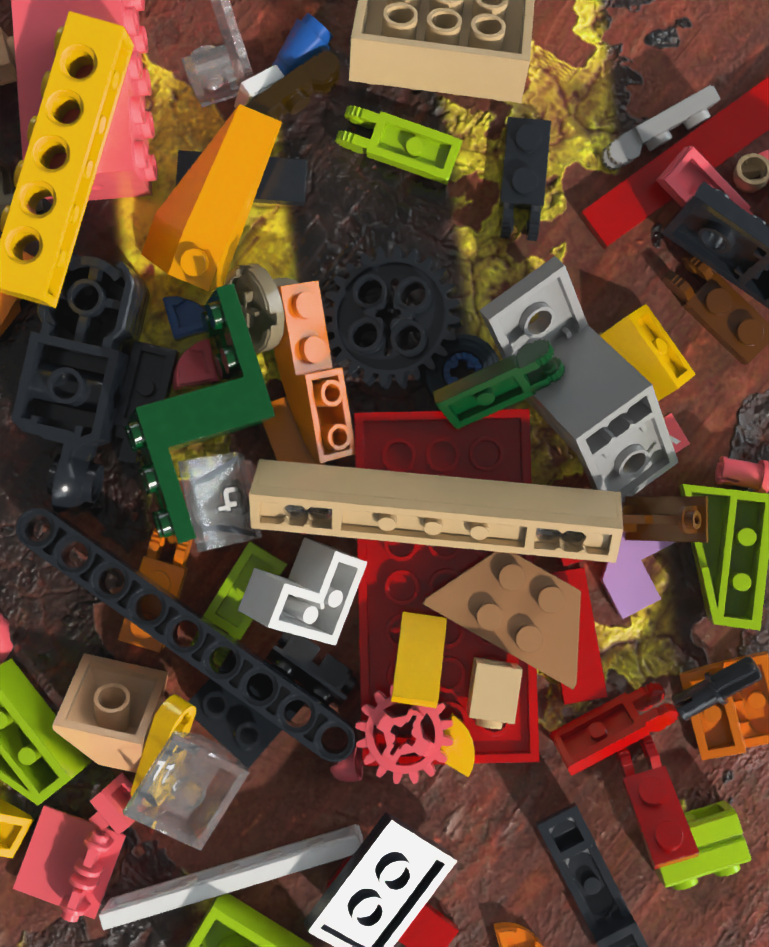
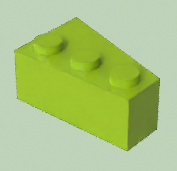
[679,484,769,631]
[0,659,92,805]

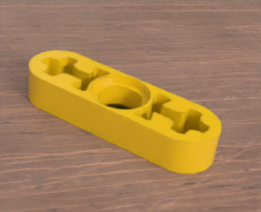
[130,694,196,809]

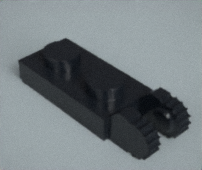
[499,117,551,241]

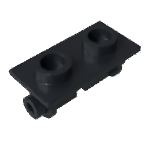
[266,632,357,708]

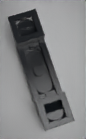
[535,802,648,947]

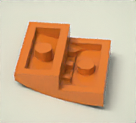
[679,651,769,760]

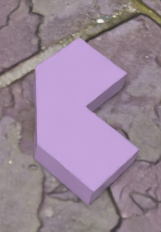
[600,532,675,619]

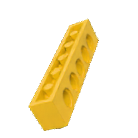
[0,11,134,308]

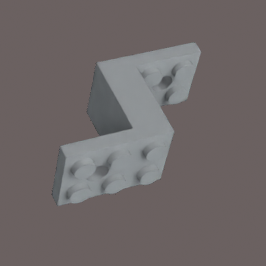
[479,256,678,503]

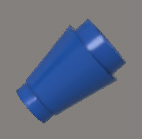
[272,13,333,76]

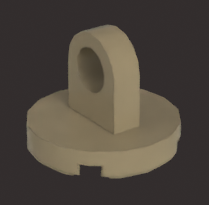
[224,263,299,353]

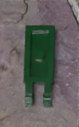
[433,339,565,429]

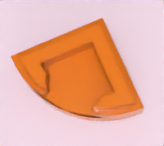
[493,922,543,947]

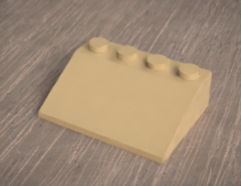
[349,0,535,103]

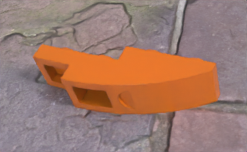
[274,281,355,463]

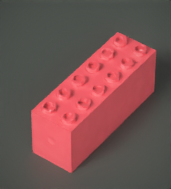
[11,0,158,204]

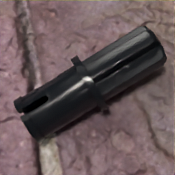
[672,657,762,721]

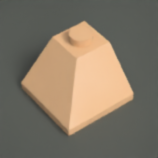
[53,653,168,773]

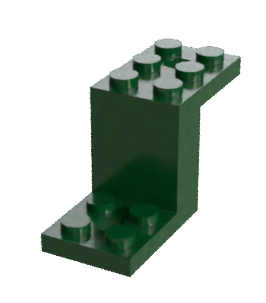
[124,283,275,544]

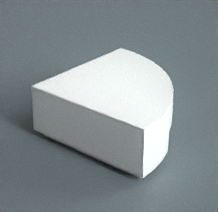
[234,65,284,108]

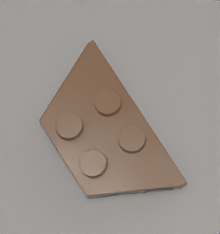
[422,551,581,689]

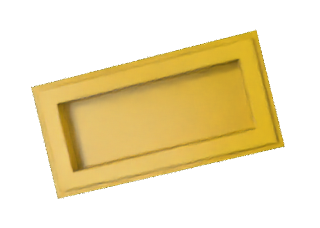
[391,612,447,708]

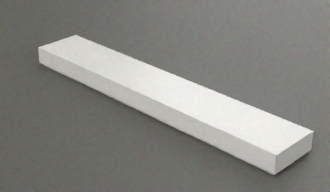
[99,824,363,930]

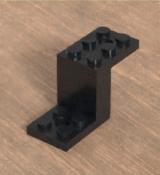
[662,182,769,309]

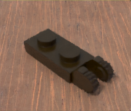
[245,50,340,120]

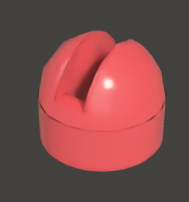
[330,745,363,782]

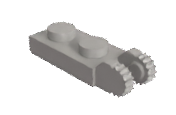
[600,85,721,171]

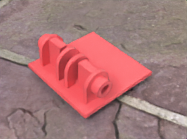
[13,805,126,922]

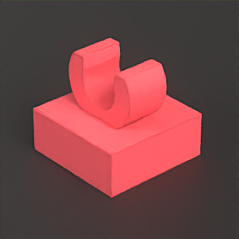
[88,772,147,836]

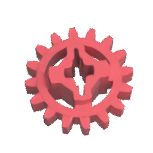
[355,684,454,784]

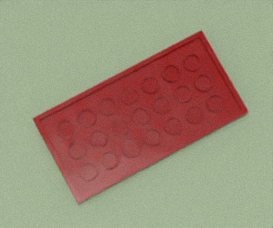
[354,409,539,766]

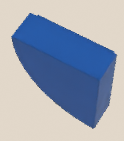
[162,296,206,341]

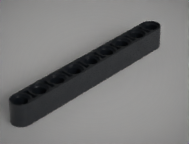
[16,508,355,762]

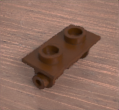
[622,496,708,543]

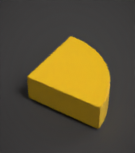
[440,713,475,777]

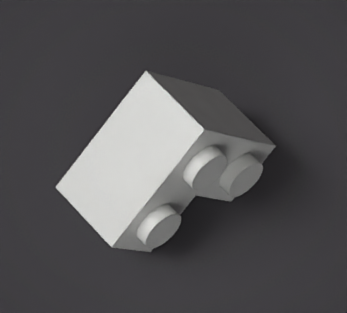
[238,537,367,646]

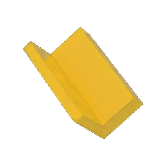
[600,304,696,401]

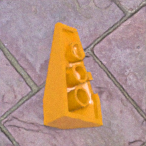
[141,104,282,292]

